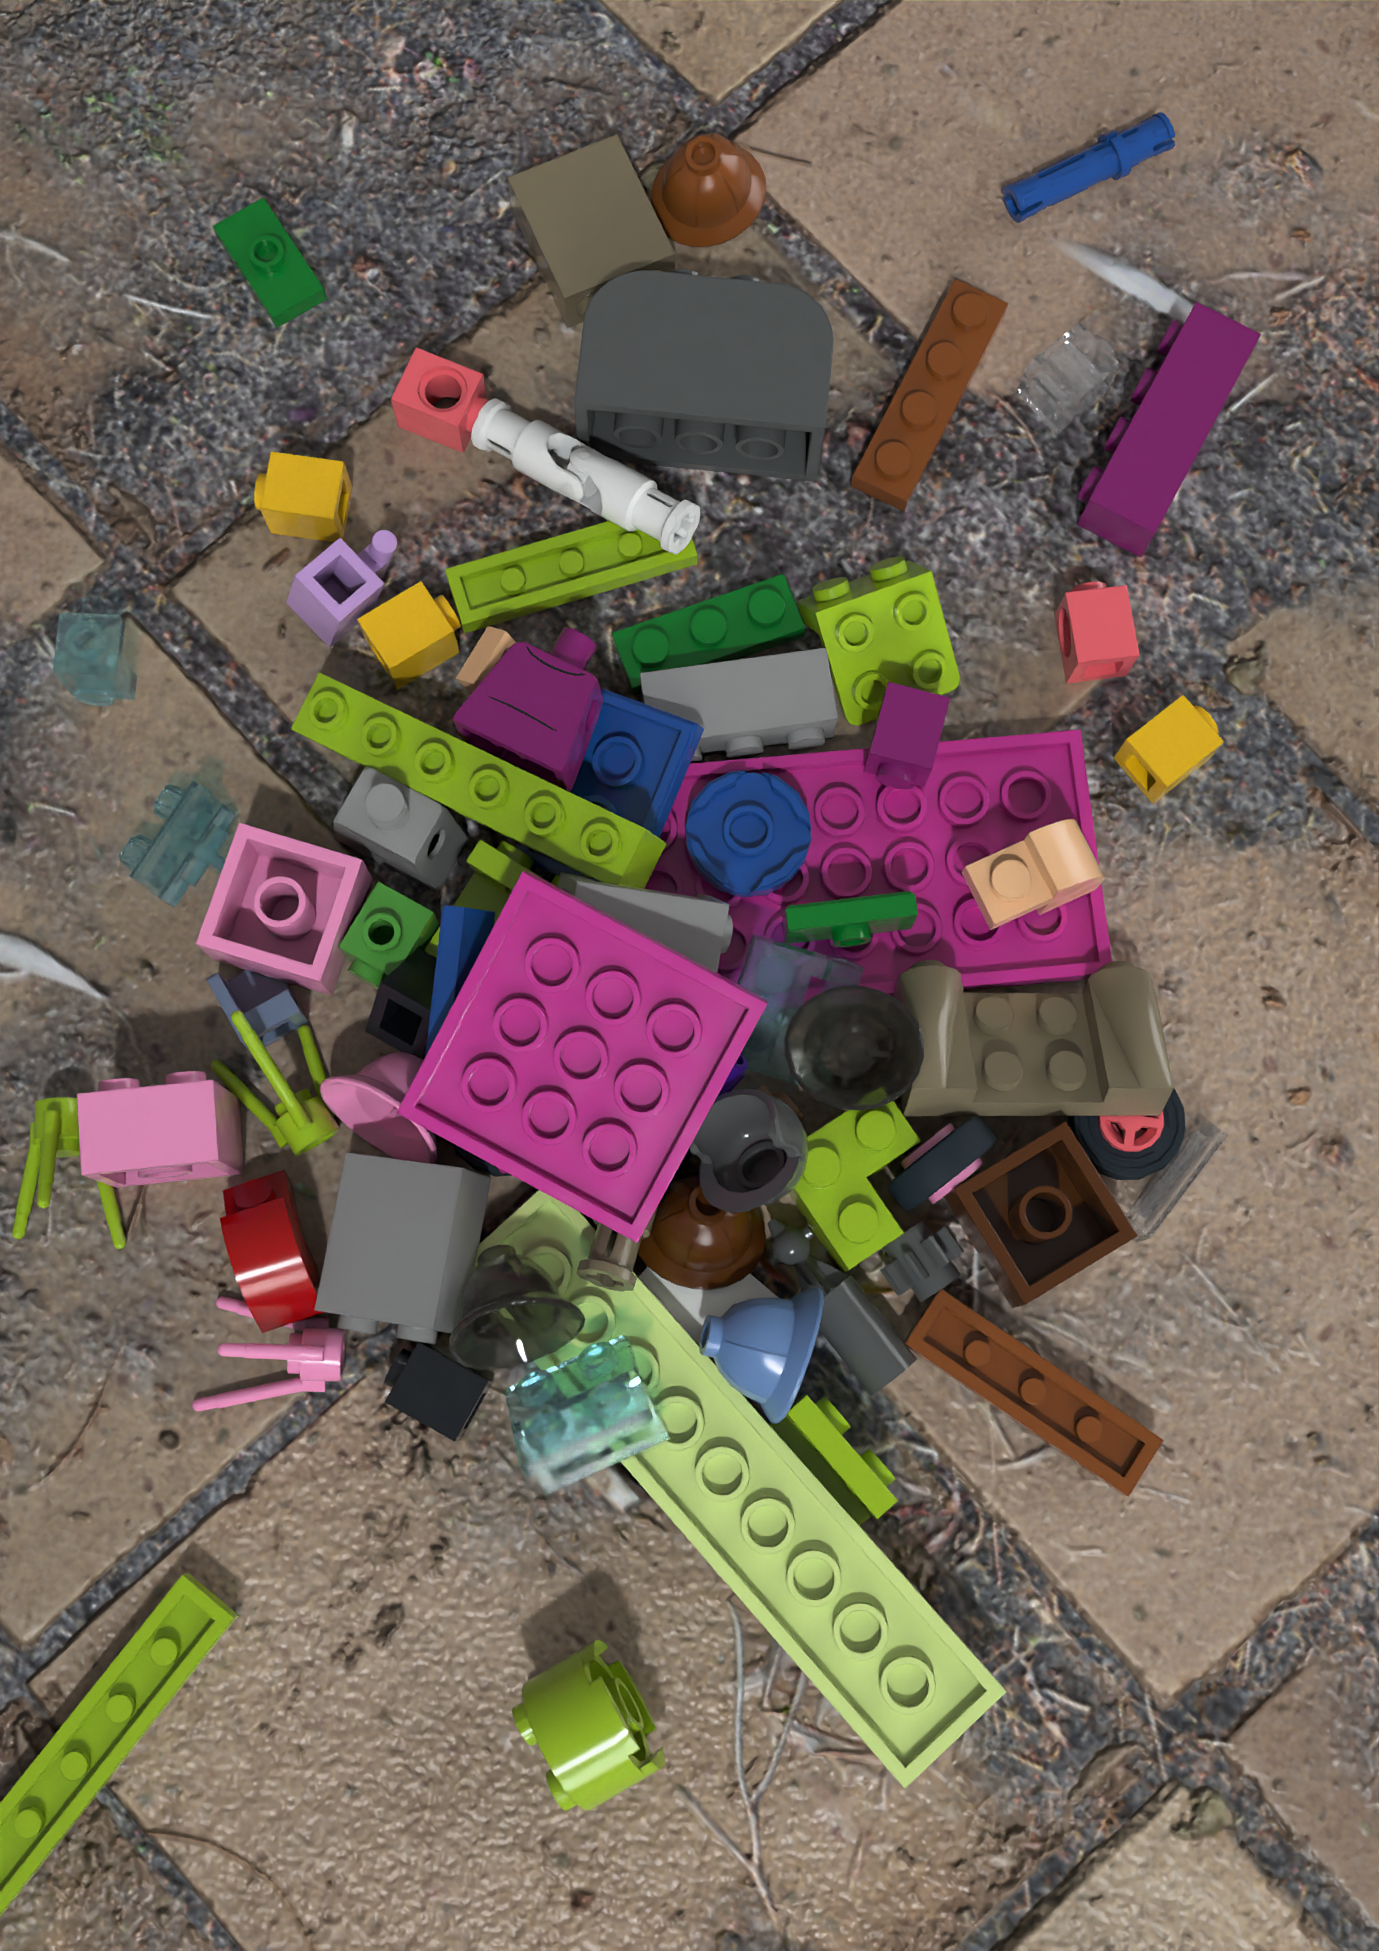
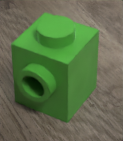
[339,881,440,989]

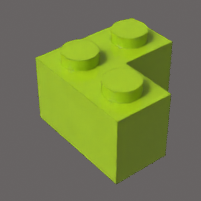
[788,1087,921,1272]

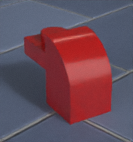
[220,1169,323,1333]

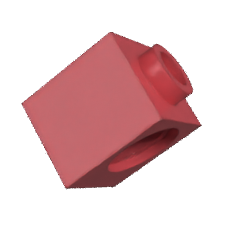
[391,347,489,453]
[1054,581,1140,684]

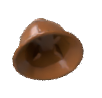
[651,133,766,247]

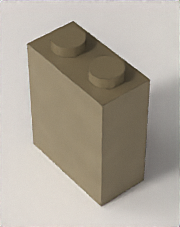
[507,134,675,328]

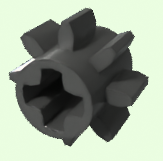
[880,1220,964,1302]

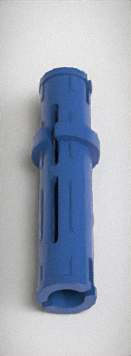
[1003,112,1175,223]

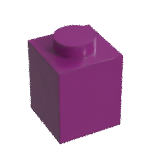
[864,682,950,789]

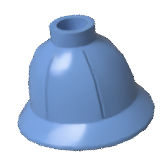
[699,1287,824,1424]

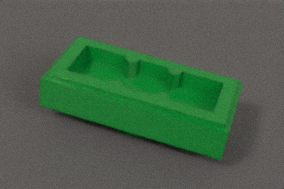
[212,197,327,328]
[782,891,918,947]

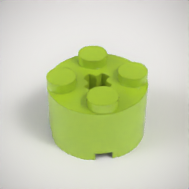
[512,1640,665,1811]

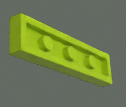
[445,500,698,634]

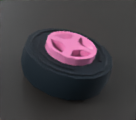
[887,1115,997,1212]

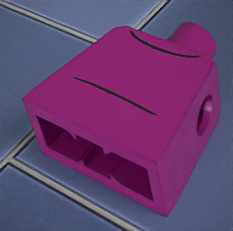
[453,627,603,792]

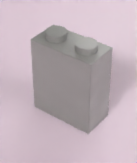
[314,1152,491,1344]

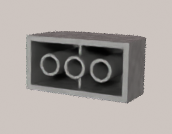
[574,269,834,482]

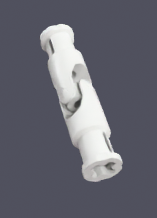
[471,398,700,555]

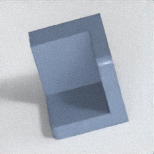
[206,970,309,1050]

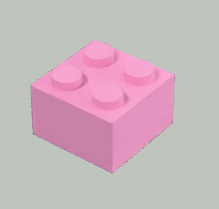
[196,823,373,996]
[77,1071,245,1188]

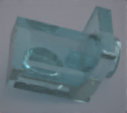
[53,612,137,706]

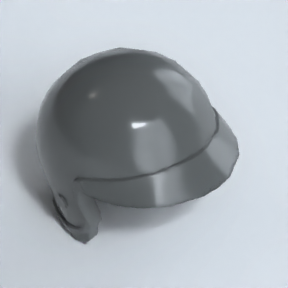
[689,1088,808,1213]

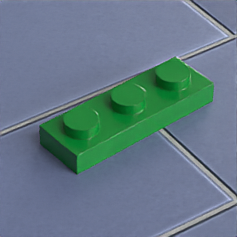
[611,574,805,696]

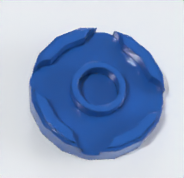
[685,770,811,897]

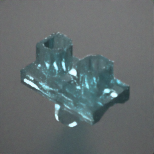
[119,780,236,908]

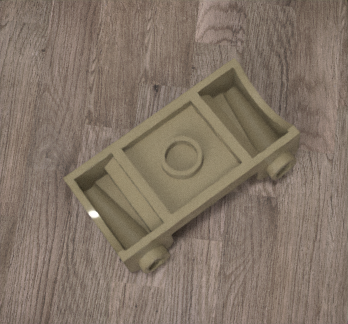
[890,960,1174,1116]

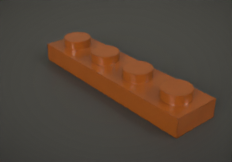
[851,279,1009,511]
[904,1289,1164,1497]

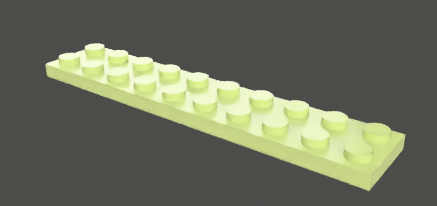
[471,1190,1006,1788]

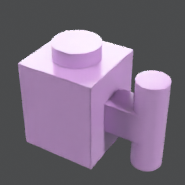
[286,530,397,648]

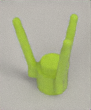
[210,1010,340,1156]
[12,1097,126,1249]

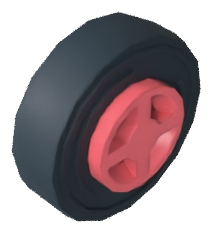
[1068,1088,1186,1180]

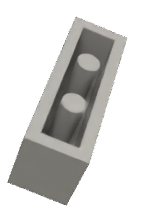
[640,648,838,764]

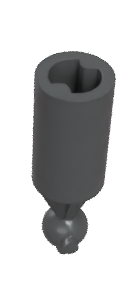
[767,1218,917,1396]

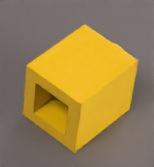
[254,452,353,542]
[357,581,461,690]
[1113,695,1224,804]

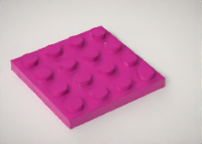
[397,870,768,1243]

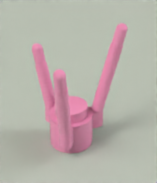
[192,1296,345,1411]

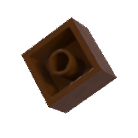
[943,1121,1138,1308]

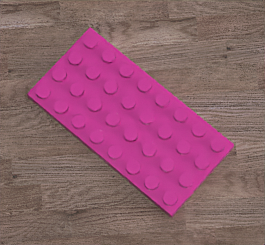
[644,729,1112,1009]

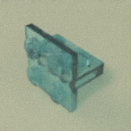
[505,1335,670,1495]

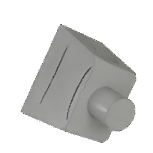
[333,767,469,894]

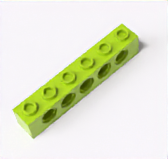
[291,672,667,889]

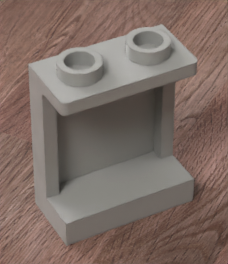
[558,872,733,973]

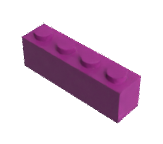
[1077,302,1261,557]

